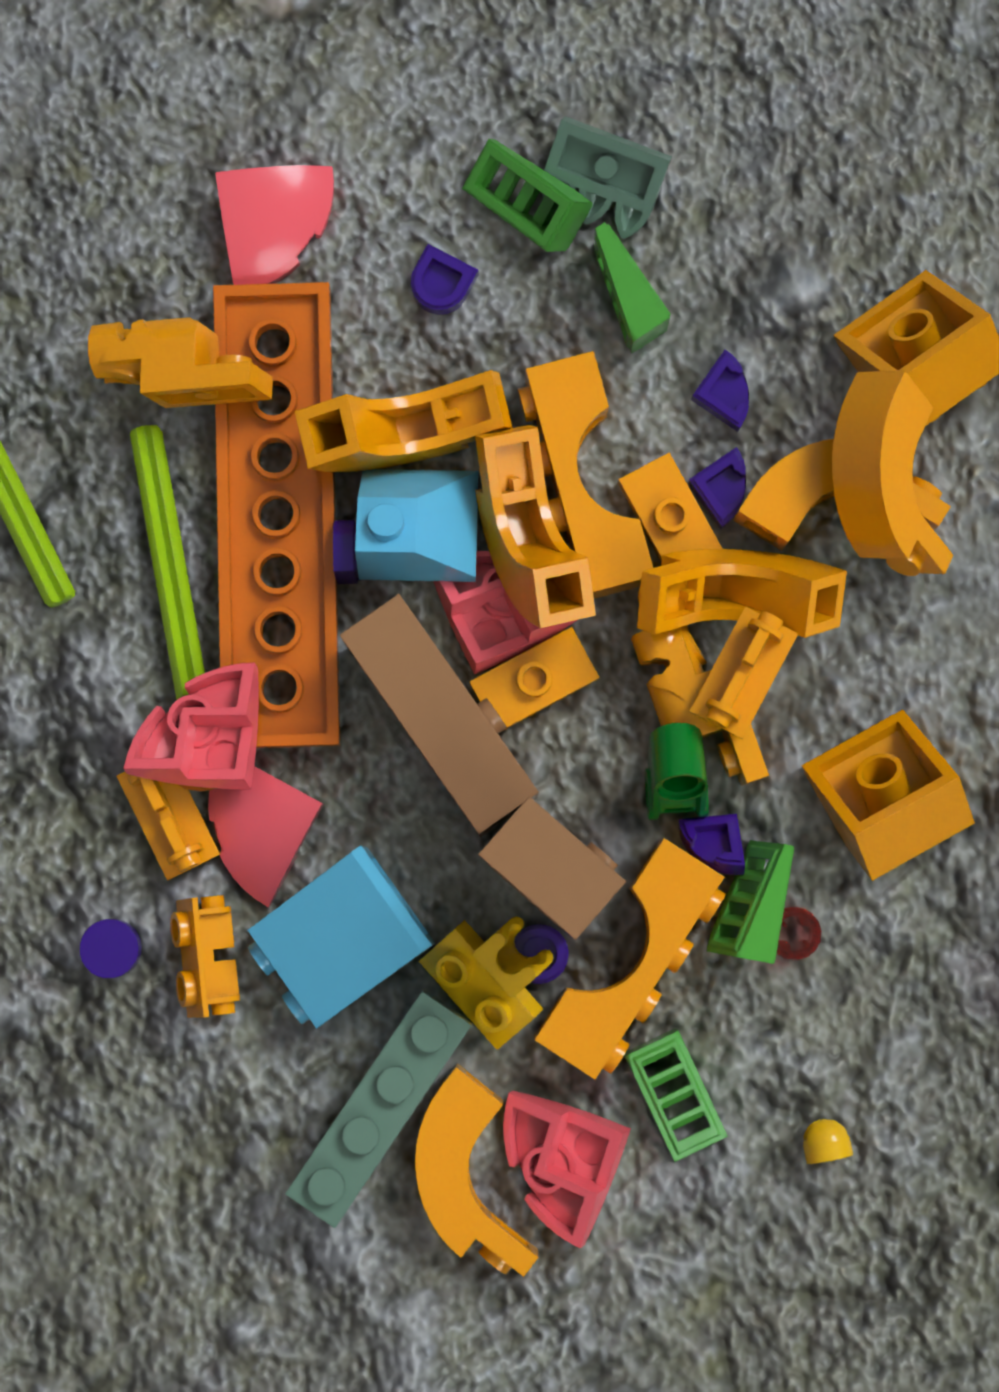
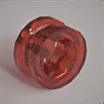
[777,907,822,960]

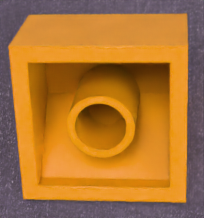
[833,270,999,426]
[801,709,975,881]

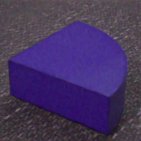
[691,349,749,432]
[688,447,746,530]
[678,814,745,875]

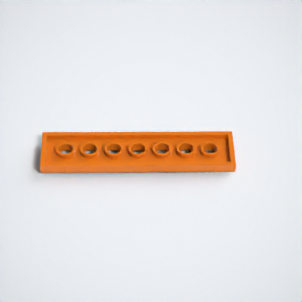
[213,282,341,748]

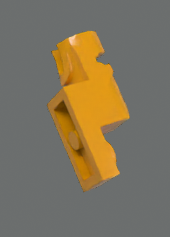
[88,317,273,408]
[631,625,769,786]

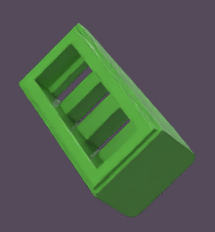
[462,139,593,252]
[594,222,671,353]
[706,840,794,964]
[624,1028,728,1162]

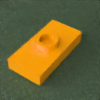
[618,452,723,562]
[469,627,600,732]

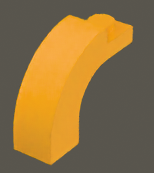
[294,370,513,472]
[832,370,953,576]
[475,425,596,628]
[733,439,951,551]
[637,549,847,638]
[415,1063,539,1277]

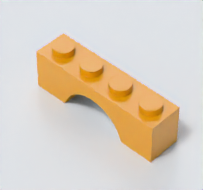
[517,351,653,599]
[534,838,726,1079]

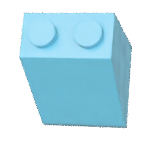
[247,845,435,1029]

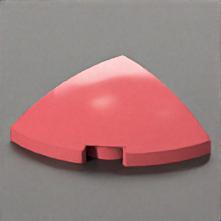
[215,165,334,285]
[433,551,577,675]
[123,662,259,790]
[208,766,324,908]
[503,1091,631,1248]

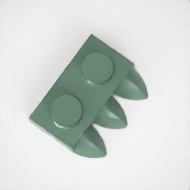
[542,116,672,239]

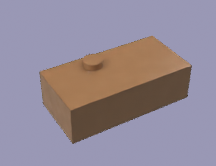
[340,594,539,838]
[478,796,627,940]

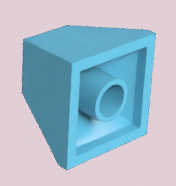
[355,469,479,582]

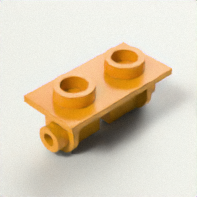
[689,606,798,740]
[116,772,220,881]
[170,895,240,1018]

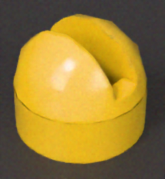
[803,1119,853,1164]

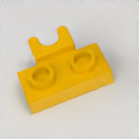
[418,916,554,1050]

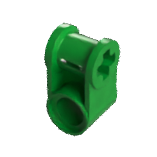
[645,723,709,820]

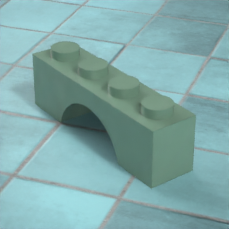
[285,989,472,1228]

